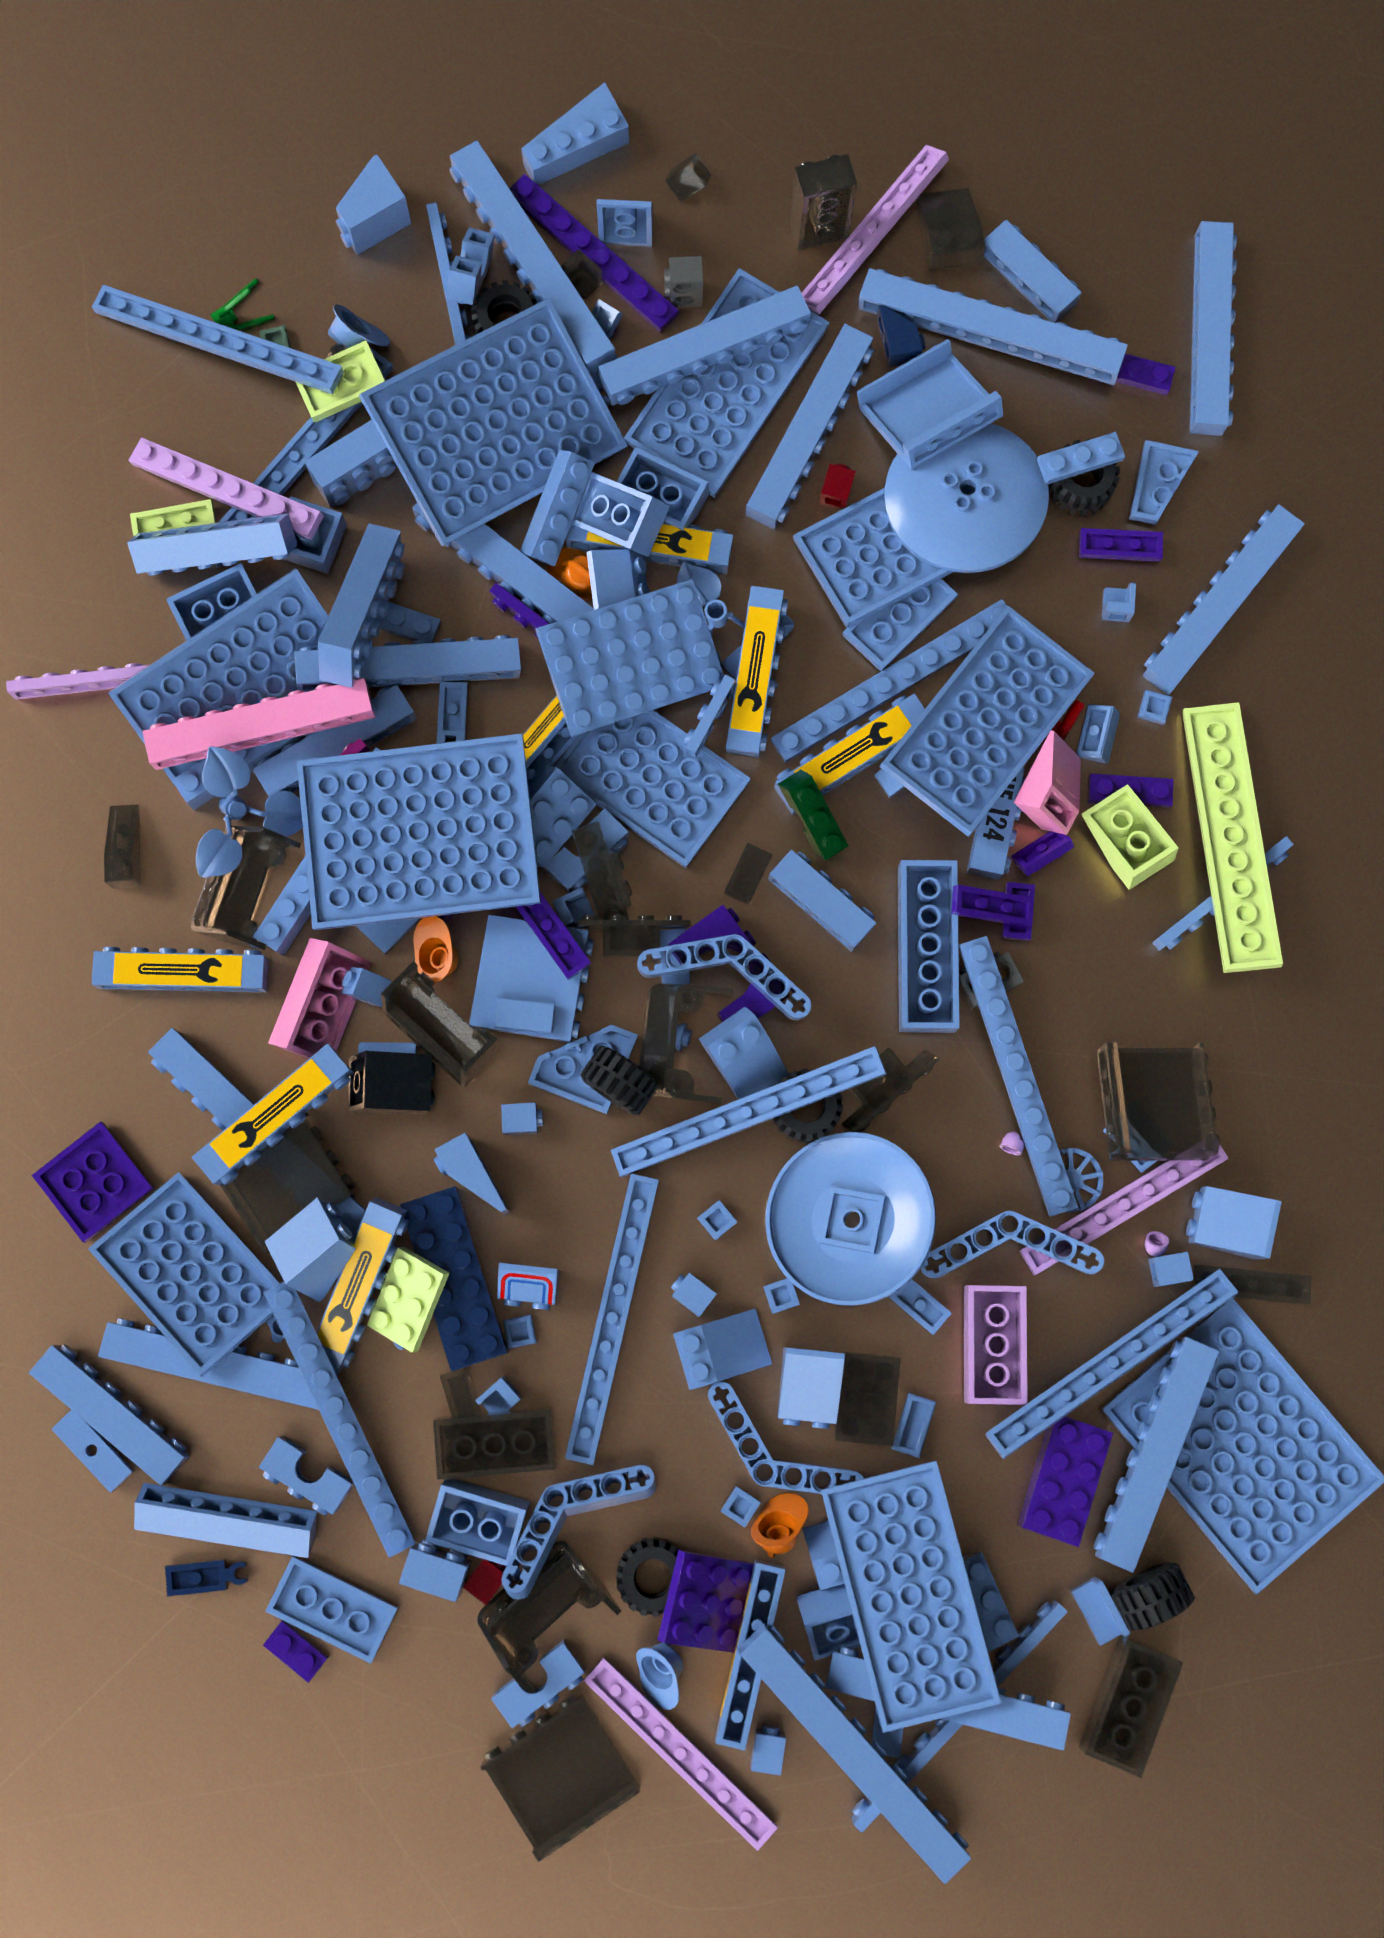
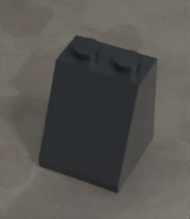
[348,1051,435,1114]

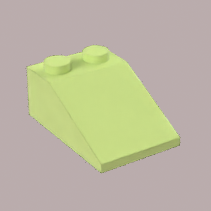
[1082,784,1179,890]

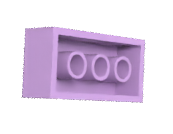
[964,1285,1027,1405]

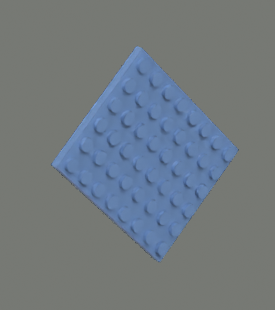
[359,298,628,546]
[297,734,541,930]
[1100,1298,1384,1594]

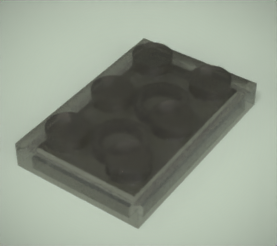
[834,1352,901,1446]

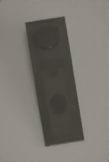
[104,804,141,889]

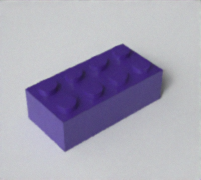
[1017,1417,1113,1547]

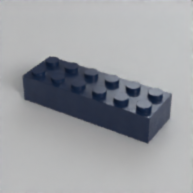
[400,1186,509,1372]

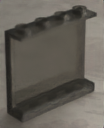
[1096,1042,1220,1161]
[220,1112,356,1254]
[480,1694,640,1862]

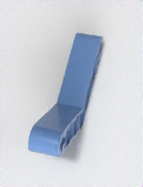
[637,934,811,1021]
[921,1211,1104,1279]
[708,1381,864,1494]
[502,1465,657,1600]

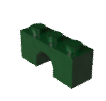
[778,769,849,861]

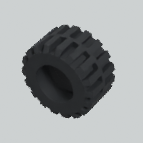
[471,280,537,335]
[1048,439,1120,516]
[580,1046,659,1115]
[772,1068,843,1143]
[616,1537,681,1617]
[1111,1563,1195,1630]

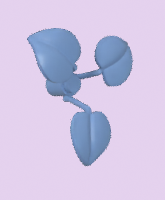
[676,562,794,664]
[196,746,303,878]

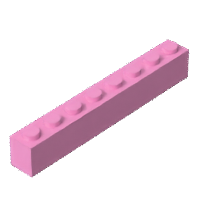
[142,677,376,770]

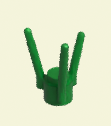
[210,278,275,330]

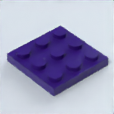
[32,1121,155,1243]
[658,1550,754,1653]

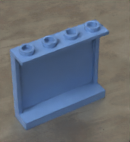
[857,339,1003,469]
[469,915,594,1044]

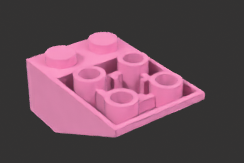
[1013,730,1081,835]

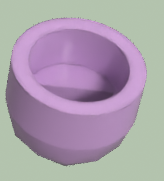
[1000,1132,1025,1156]
[1145,1231,1169,1257]

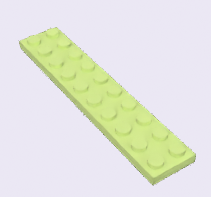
[1182,702,1283,973]

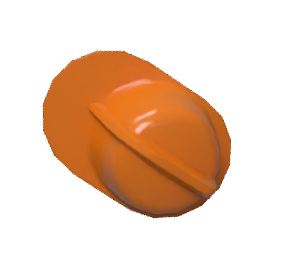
[547,548,593,601]
[413,916,459,984]
[751,1493,809,1558]

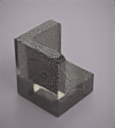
[665,153,711,201]
[561,249,603,299]

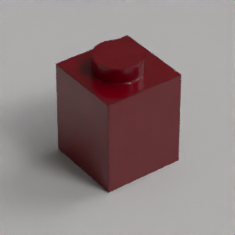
[819,464,856,510]
[463,1559,507,1605]

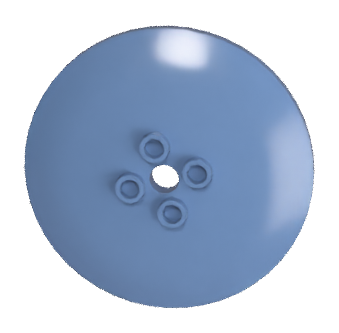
[884,423,1049,573]
[765,1132,936,1306]

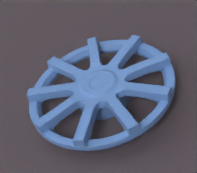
[1059,1148,1103,1212]

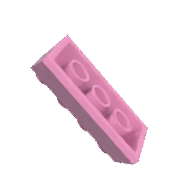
[268,938,371,1059]

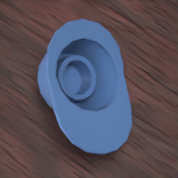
[328,304,390,349]
[636,1642,683,1710]

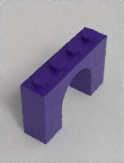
[668,905,790,1022]

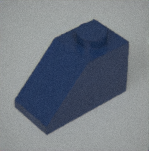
[876,305,925,367]

